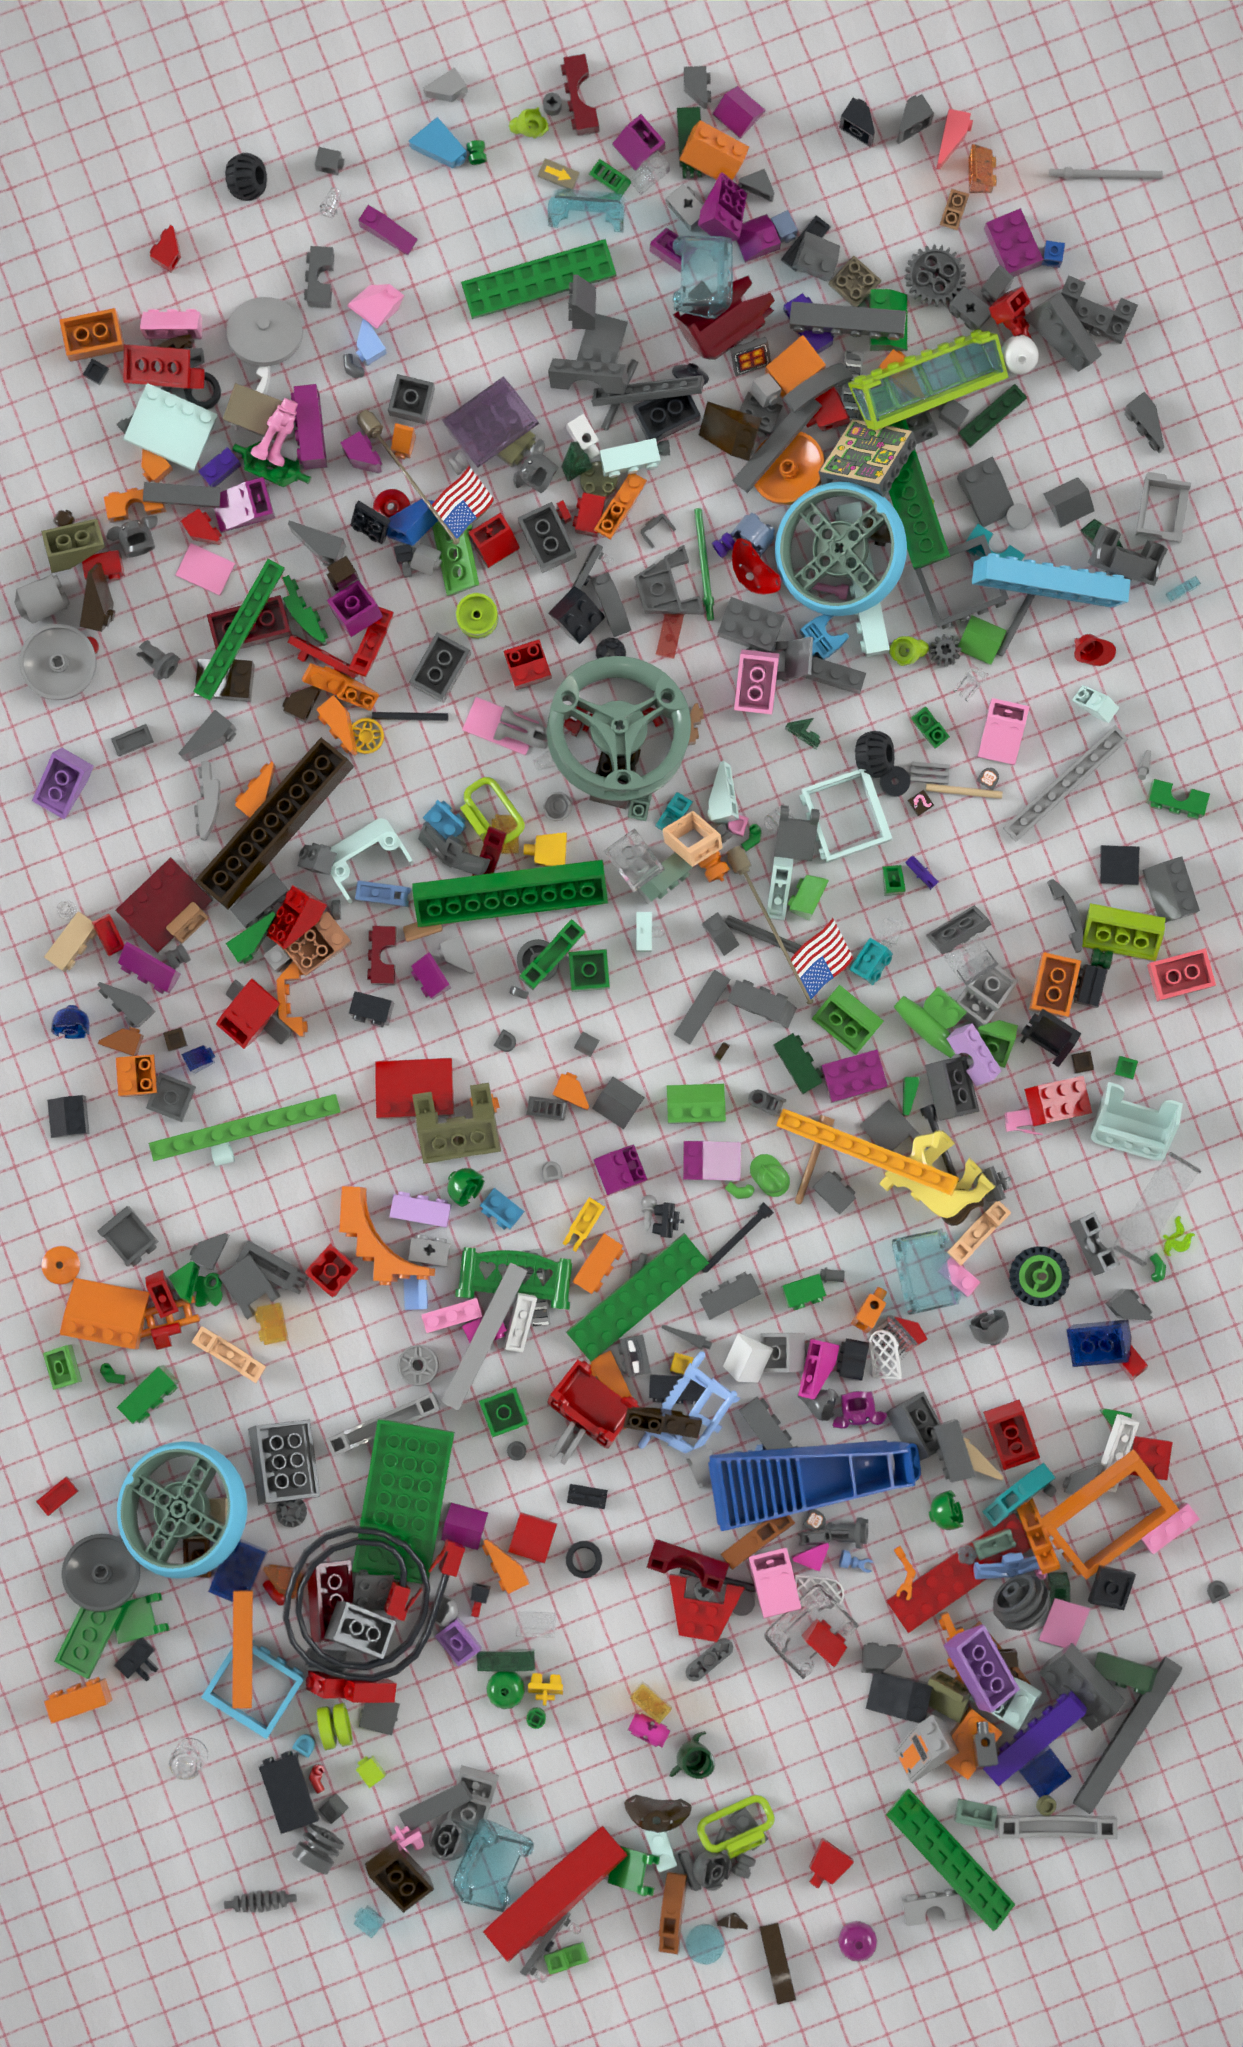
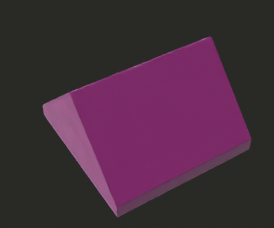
[712,86,766,139]
[650,227,697,273]
[441,1502,488,1550]

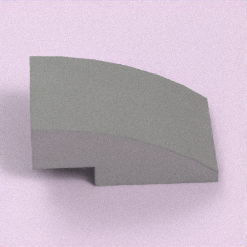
[956,958,1018,1028]
[446,1765,499,1837]

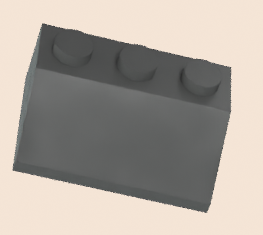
[1142,856,1200,923]
[925,1056,980,1121]
[886,1391,940,1461]
[931,1419,976,1483]

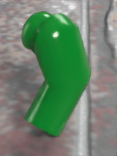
[100,1363,126,1384]

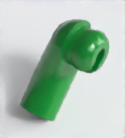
[741,824,762,852]
[1149,1252,1166,1282]

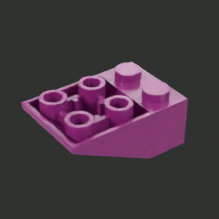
[698,172,747,246]
[214,477,275,533]

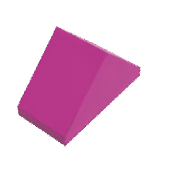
[792,1543,829,1572]

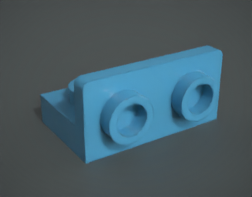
[423,800,466,840]
[480,1188,525,1230]

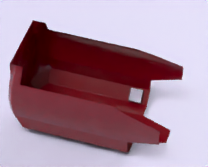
[673,275,775,360]

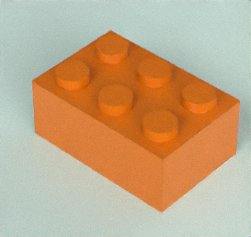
[59,308,124,362]
[1029,952,1081,1018]
[44,1677,113,1724]
[945,1706,1003,1780]

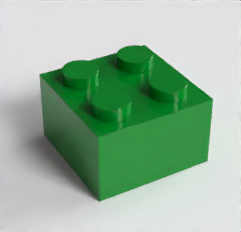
[568,949,610,992]
[781,1274,827,1311]
[479,1387,529,1438]

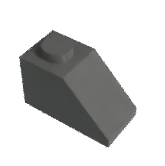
[981,265,1014,303]
[702,912,740,956]
[190,1233,230,1270]

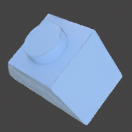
[356,319,387,365]

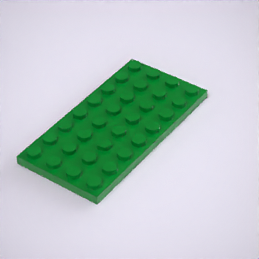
[352,1418,455,1584]

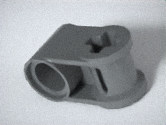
[748,1089,786,1117]

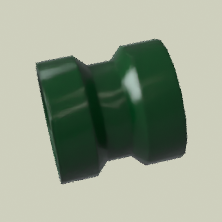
[1090,948,1113,970]

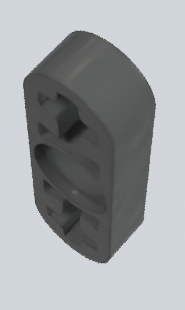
[686,1638,733,1682]

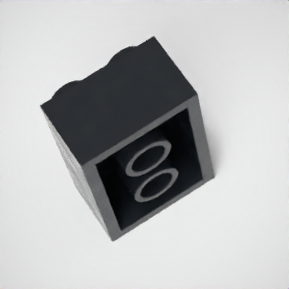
[633,395,701,442]

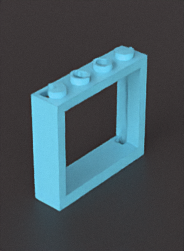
[201,1640,306,1739]

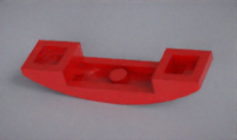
[348,606,394,677]

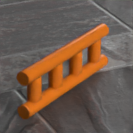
[141,1296,200,1338]

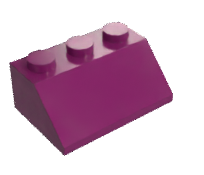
[118,942,181,994]

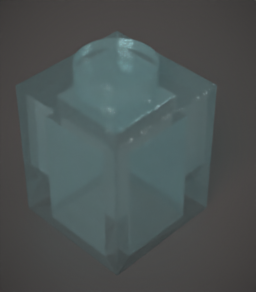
[353,1905,385,1939]

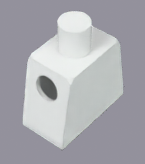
[565,414,600,459]

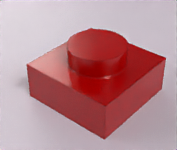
[556,500,572,524]

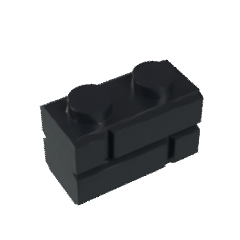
[1073,964,1108,1008]

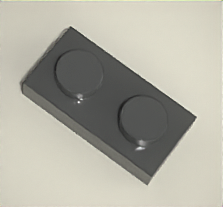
[729,1807,768,1851]

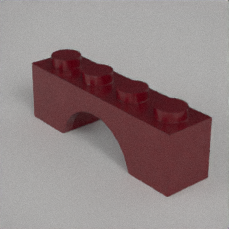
[560,54,599,136]
[646,1539,730,1593]

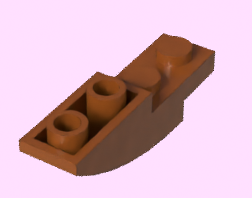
[720,1515,795,1570]
[659,1872,687,1955]

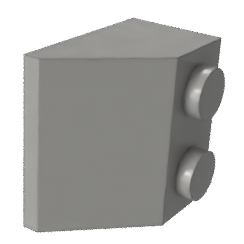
[761,1333,805,1372]

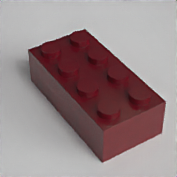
[207,595,292,650]

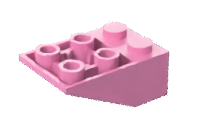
[978,698,1029,765]
[748,1548,801,1618]

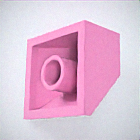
[348,284,404,329]

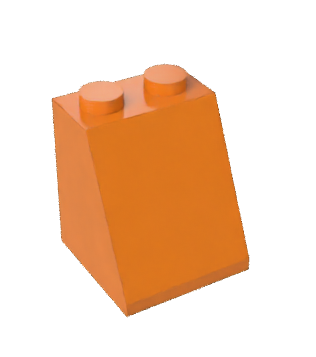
[765,335,826,398]

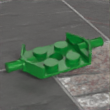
[232,441,311,487]

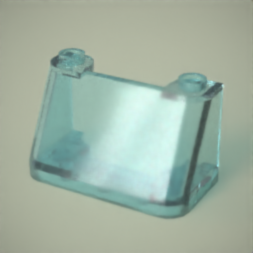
[547,189,626,233]
[672,236,733,319]
[892,1228,961,1315]
[453,1818,534,1912]

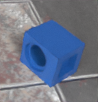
[1041,240,1065,268]

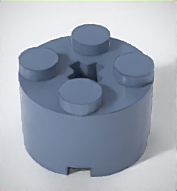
[731,513,775,557]

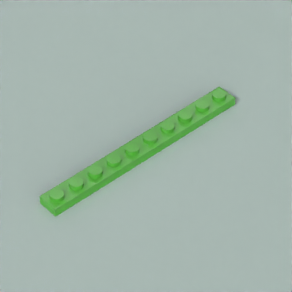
[148,1094,341,1162]

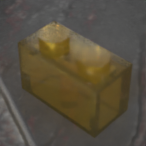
[255,1302,289,1345]
[630,1681,672,1724]

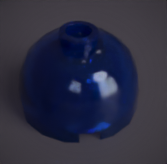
[51,1005,90,1039]

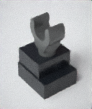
[394,544,413,578]

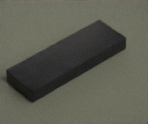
[781,215,831,272]

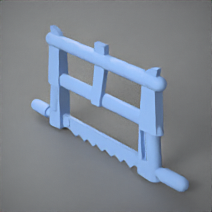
[638,1351,740,1454]

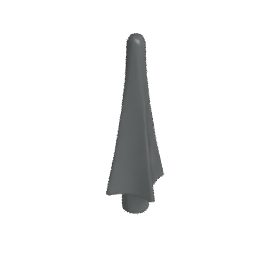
[662,1325,712,1350]

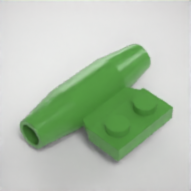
[894,986,967,1058]

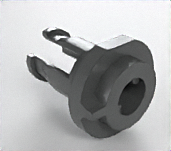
[136,640,180,680]
[827,1517,869,1549]

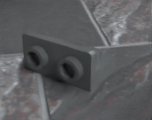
[906,410,938,445]

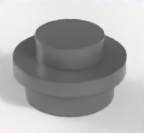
[507,1441,526,1461]

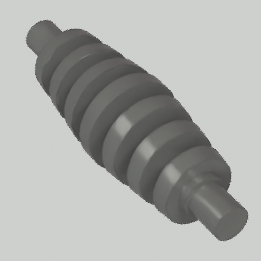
[224,1890,297,1913]

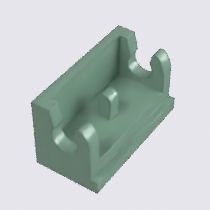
[972,1528,1016,1560]
[954,1798,997,1830]

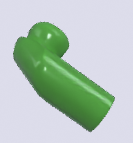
[725,1181,754,1199]

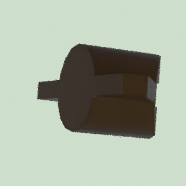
[717,1913,748,1930]

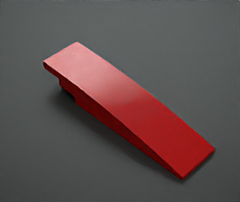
[483,1826,628,1962]

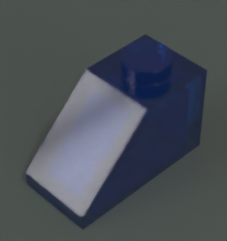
[181,1045,216,1074]

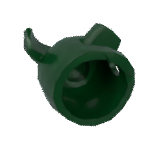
[669,1731,715,1779]

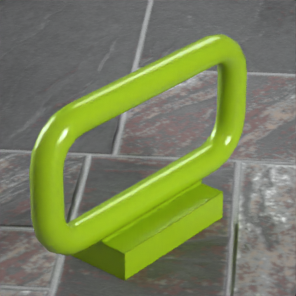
[460,777,525,844]
[697,1795,775,1859]

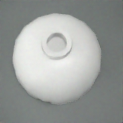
[1001,335,1039,375]

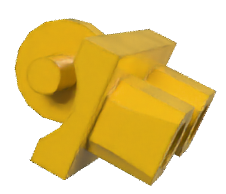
[528,1673,563,1706]

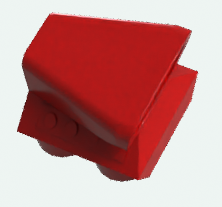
[305,1243,359,1298]

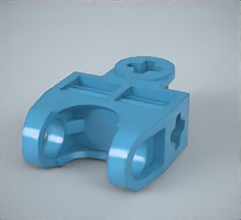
[800,614,850,660]

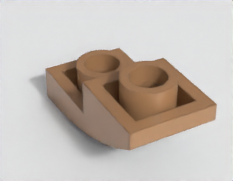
[940,189,969,231]
[688,703,704,745]

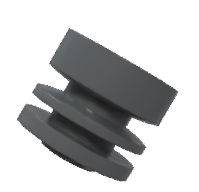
[292,1824,345,1875]

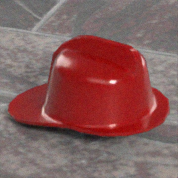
[1074,634,1116,666]

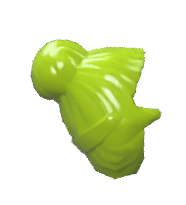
[509,107,549,139]
[889,636,929,666]

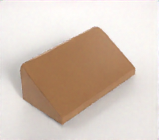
[166,902,209,944]
[403,922,443,942]

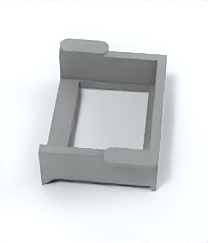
[1135,472,1191,543]

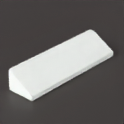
[1100,1414,1140,1492]

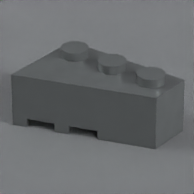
[727,979,797,1029]

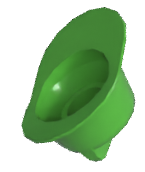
[750,1154,790,1197]

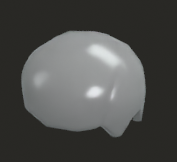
[543,792,572,821]
[435,1595,459,1627]

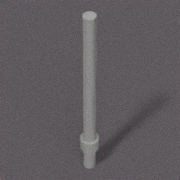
[1049,167,1163,179]

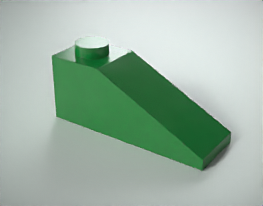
[225,912,276,964]

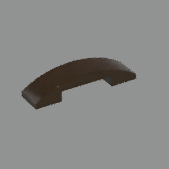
[759,1922,796,2005]

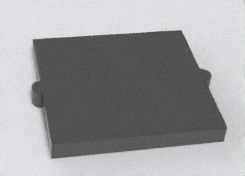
[359,1702,400,1735]

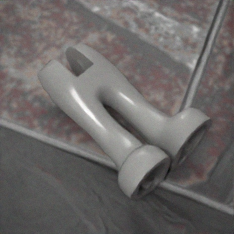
[493,705,548,749]

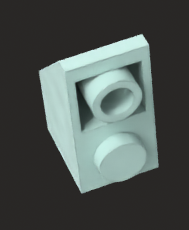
[1072,685,1119,723]

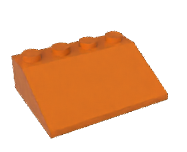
[59,1278,150,1350]

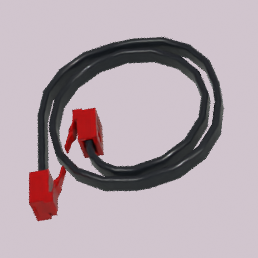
[282,1525,466,1682]

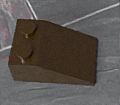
[698,402,762,461]
[79,562,115,632]
[194,659,255,702]

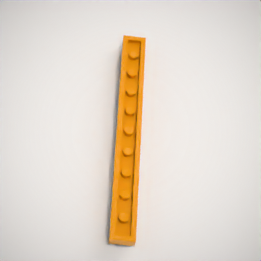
[776,1108,959,1196]

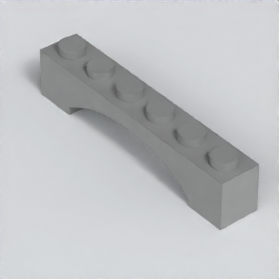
[325,1392,441,1457]
[997,1815,1117,1839]

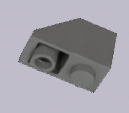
[684,66,711,109]
[861,1642,903,1674]

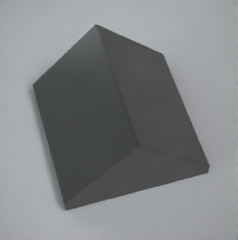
[1044,477,1095,528]
[592,1077,645,1129]

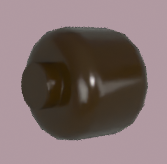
[53,509,75,527]

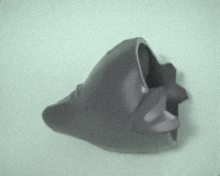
[797,1388,839,1421]

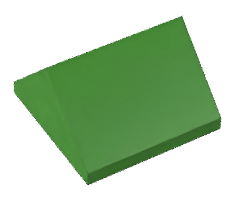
[958,615,1006,665]
[43,1344,82,1390]

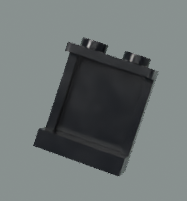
[1020,1008,1082,1067]

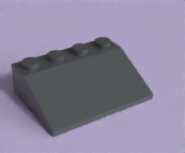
[248,1419,320,1505]

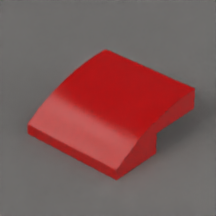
[508,1512,557,1564]

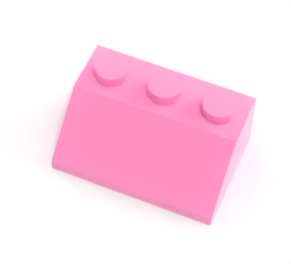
[140,309,202,339]

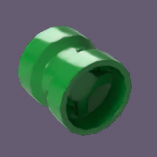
[466,140,487,165]
[526,1707,546,1729]

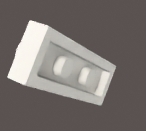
[503,1293,537,1352]

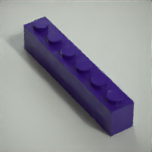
[983,1691,1087,1786]

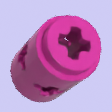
[628,1712,671,1748]

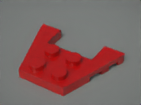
[669,1574,745,1642]

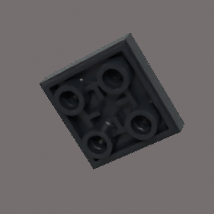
[350,501,391,544]

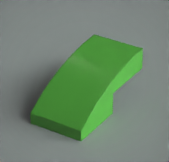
[544,1942,589,1975]

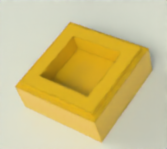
[670,1352,693,1375]

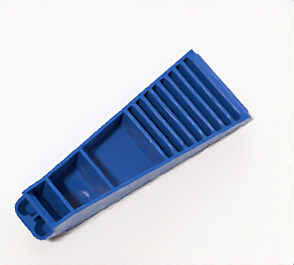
[708,1440,921,1531]

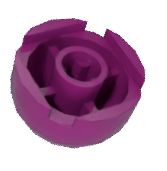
[838,1921,877,1962]

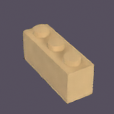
[44,911,97,972]

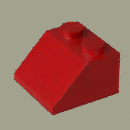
[801,1618,847,1667]

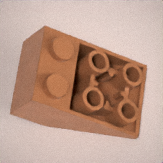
[284,911,352,976]

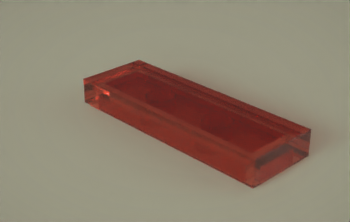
[656,614,685,659]

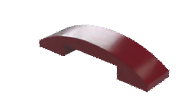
[472,826,507,876]

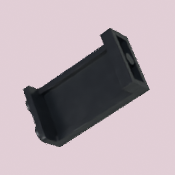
[259,1750,320,1834]

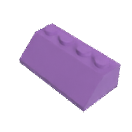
[943,1625,1020,1713]

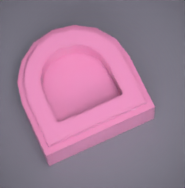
[727,815,749,837]

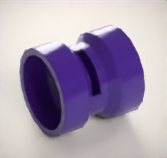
[711,532,735,559]

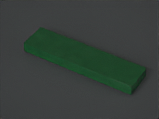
[958,384,1028,448]

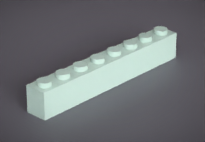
[834,502,890,657]

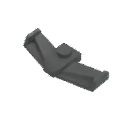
[418,822,490,875]

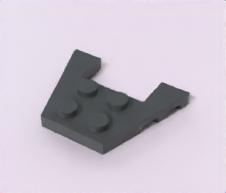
[634,545,704,615]

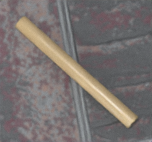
[926,783,1003,799]

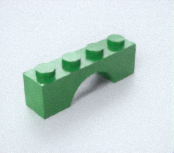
[519,919,586,990]

